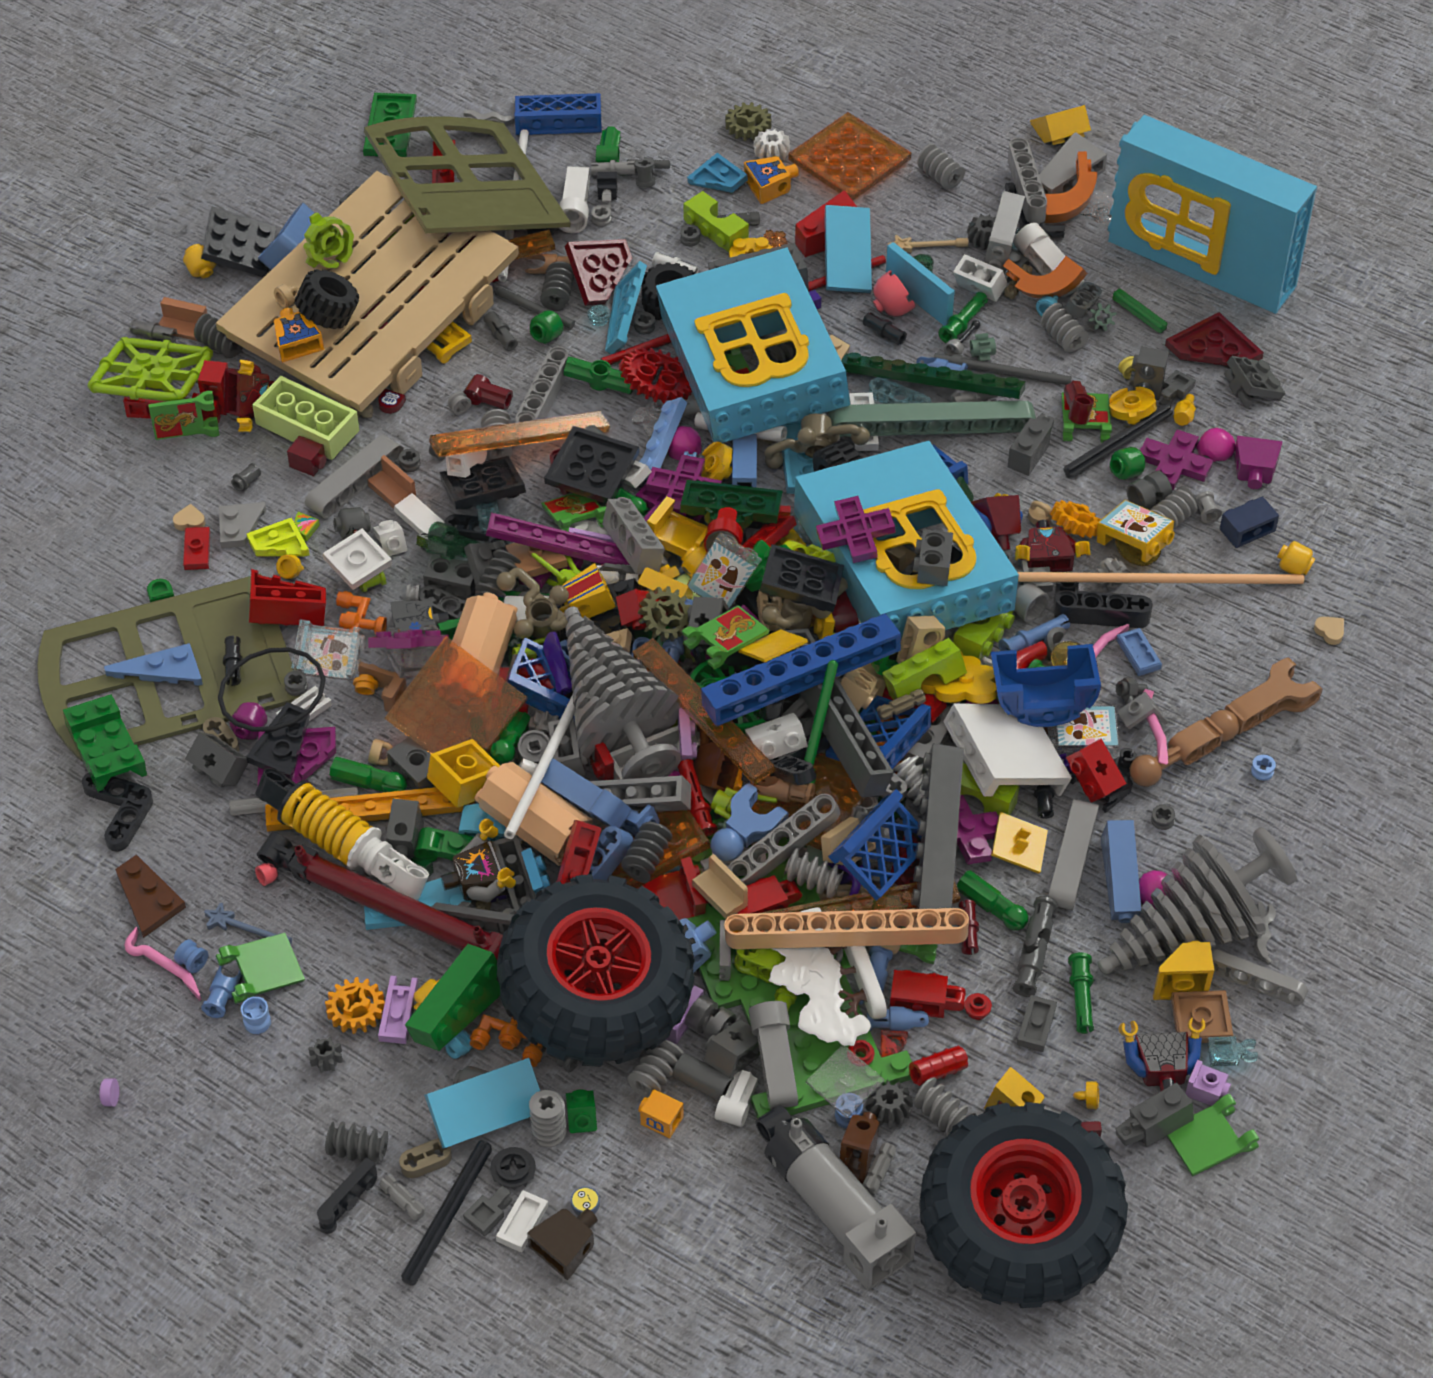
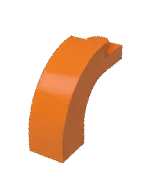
[1045,151,1097,223]
[1003,256,1088,299]

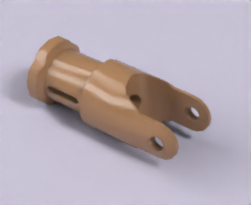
[525,254,571,274]
[755,775,815,805]

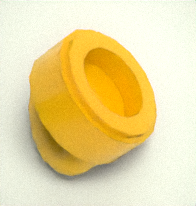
[276,554,304,579]
[1073,1081,1099,1109]

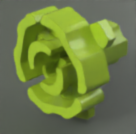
[303,212,354,268]

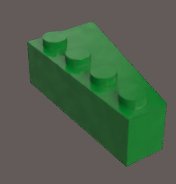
[405,944,500,1051]

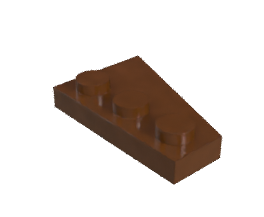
[115,854,186,938]

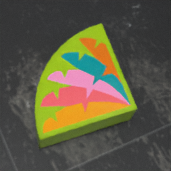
[295,511,320,541]

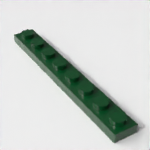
[841,353,1026,399]

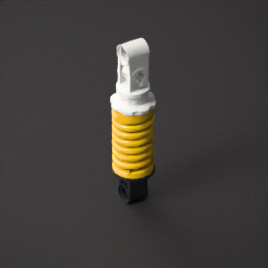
[255,768,429,900]

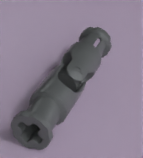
[1013,896,1058,997]

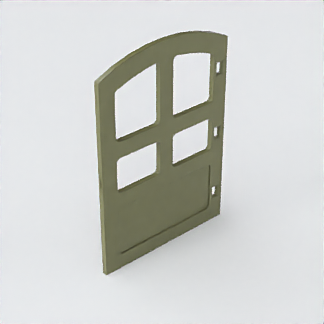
[364,116,571,233]
[37,573,303,761]

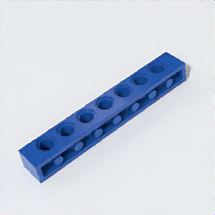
[701,613,901,726]

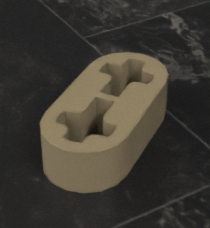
[203,717,240,752]
[399,1139,452,1178]

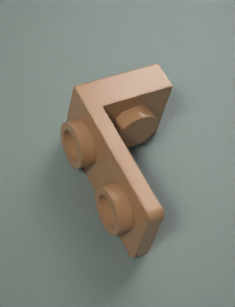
[358,662,407,714]

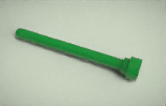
[804,660,838,785]

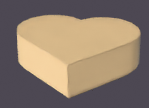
[173,504,206,531]
[1314,617,1344,645]

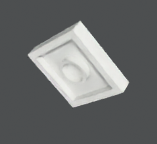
[323,529,392,590]

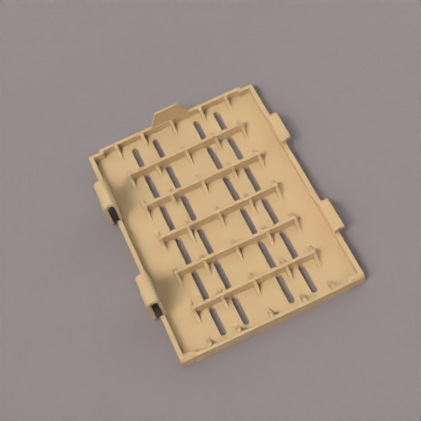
[216,171,519,412]

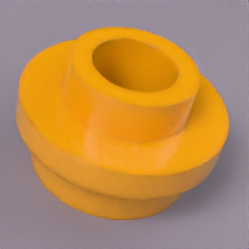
[353,674,379,695]

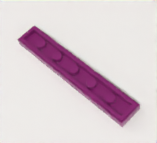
[486,513,629,565]

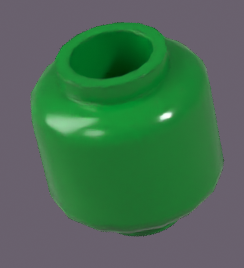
[530,310,563,344]
[1109,447,1145,480]

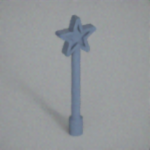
[204,903,292,945]

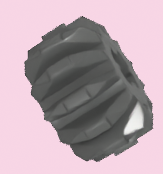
[967,214,996,250]
[865,1079,913,1129]

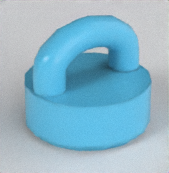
[1036,295,1058,316]
[445,1030,473,1059]

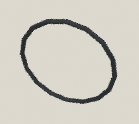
[218,647,326,732]

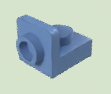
[620,804,660,836]

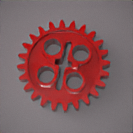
[620,347,692,404]

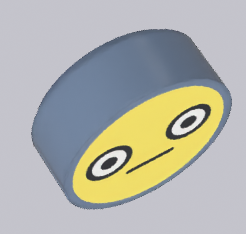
[571,1187,600,1215]

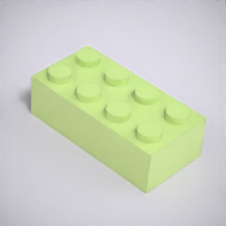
[252,376,360,460]

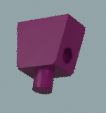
[1234,436,1283,489]

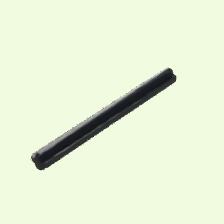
[1063,404,1173,478]
[401,1140,492,1286]

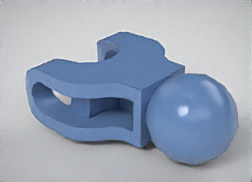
[710,783,789,862]

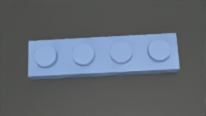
[639,397,687,480]

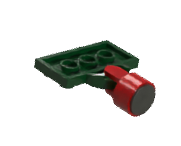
[680,480,783,555]

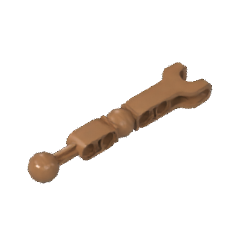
[1129,657,1323,787]

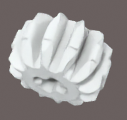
[754,128,790,161]

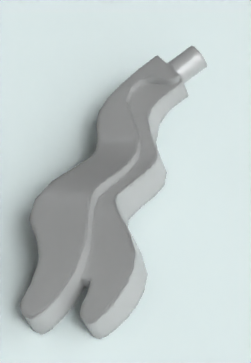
[463,110,515,125]
[1254,902,1276,964]

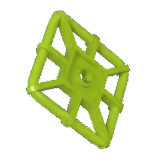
[87,336,213,402]

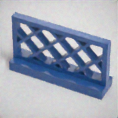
[515,93,602,135]
[501,638,575,721]
[826,695,931,769]
[828,789,921,900]

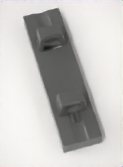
[432,901,516,935]

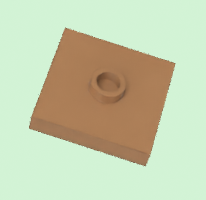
[505,543,568,577]
[1171,990,1234,1043]

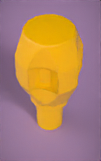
[1173,394,1196,426]

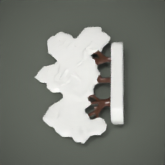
[765,907,887,1046]

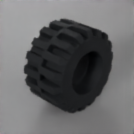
[641,262,695,321]
[295,269,359,329]
[813,440,862,472]

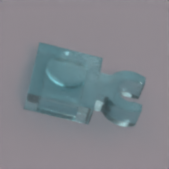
[1207,1036,1258,1067]

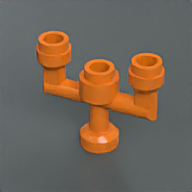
[328,591,387,641]
[470,1014,543,1067]

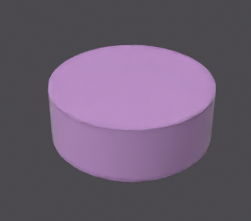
[100,1078,119,1107]

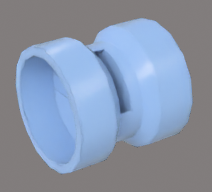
[241,997,271,1034]

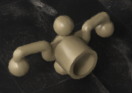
[764,413,870,469]
[496,568,569,639]
[762,577,848,630]

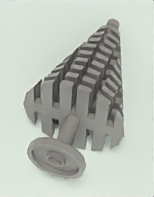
[564,606,682,779]
[1098,827,1297,975]

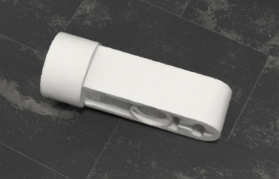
[559,166,590,233]
[1014,223,1084,297]

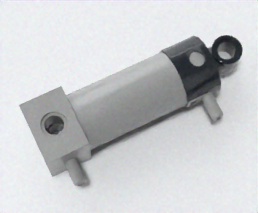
[755,1105,916,1291]

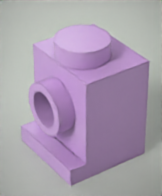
[1186,1060,1231,1106]

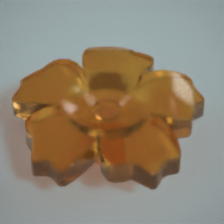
[764,229,788,248]

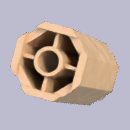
[436,592,518,706]
[475,762,593,866]

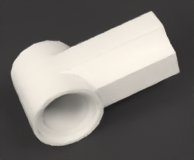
[715,1070,758,1127]

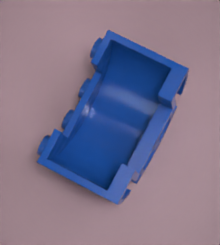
[991,644,1101,727]

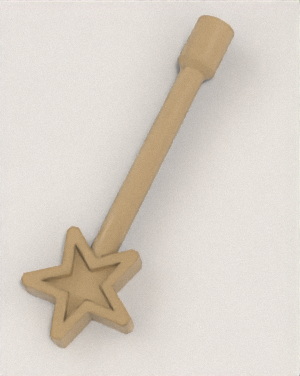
[888,235,968,253]

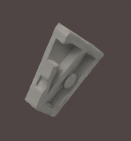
[219,502,266,549]

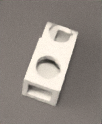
[445,441,487,478]

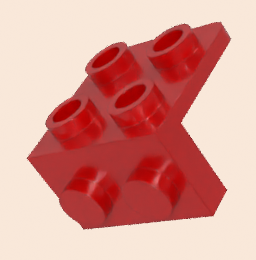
[640,856,709,920]

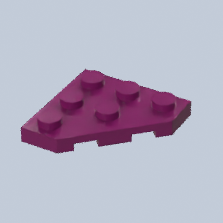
[258,727,336,785]

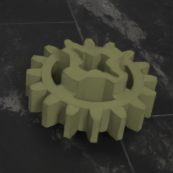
[725,102,772,141]
[638,586,692,642]

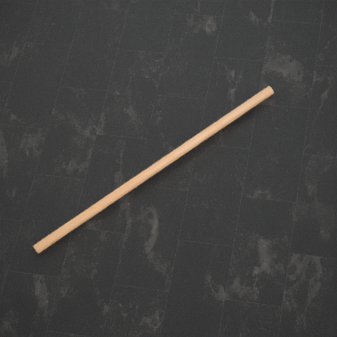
[1017,572,1304,584]

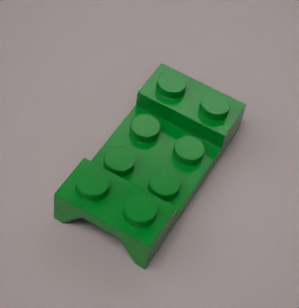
[63,694,147,792]

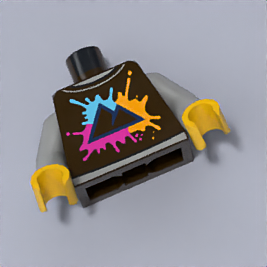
[440,818,516,902]

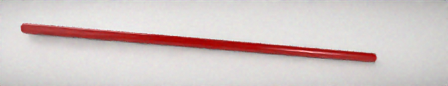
[600,255,886,365]

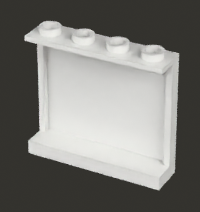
[943,703,1072,796]

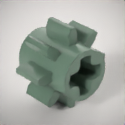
[1087,303,1117,331]
[970,333,996,361]

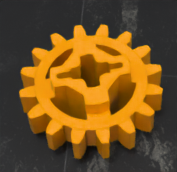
[1050,500,1101,538]
[325,977,385,1034]

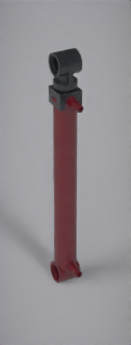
[257,832,503,961]

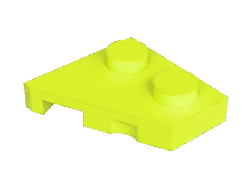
[246,517,310,557]

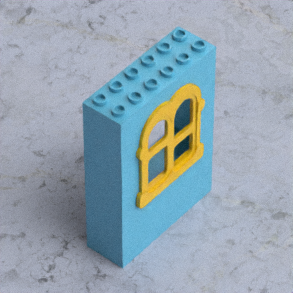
[1108,115,1317,314]
[656,247,850,443]
[794,440,1019,640]

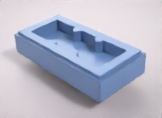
[1116,628,1162,676]

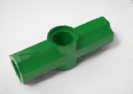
[563,357,633,394]

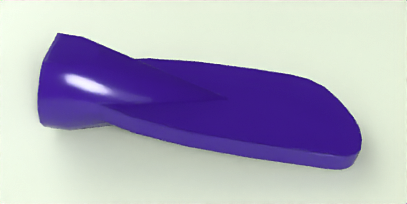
[543,632,572,695]

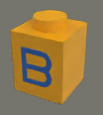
[638,1089,684,1139]

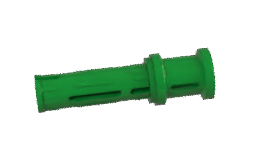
[938,292,988,343]
[1068,952,1094,1034]

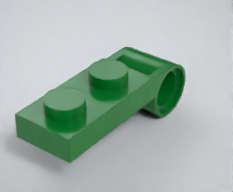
[414,827,492,862]

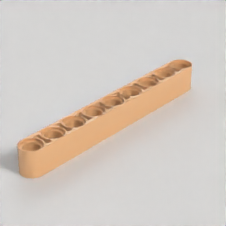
[724,908,969,949]

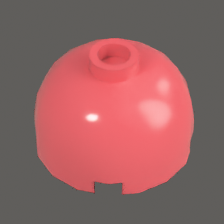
[873,270,916,317]

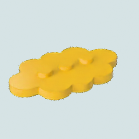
[921,652,998,704]

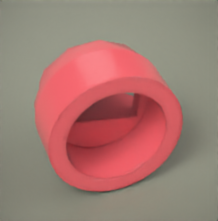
[255,863,278,886]

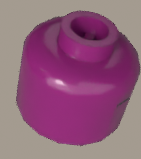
[230,702,268,740]

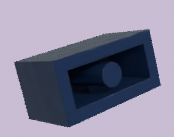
[1220,496,1279,548]

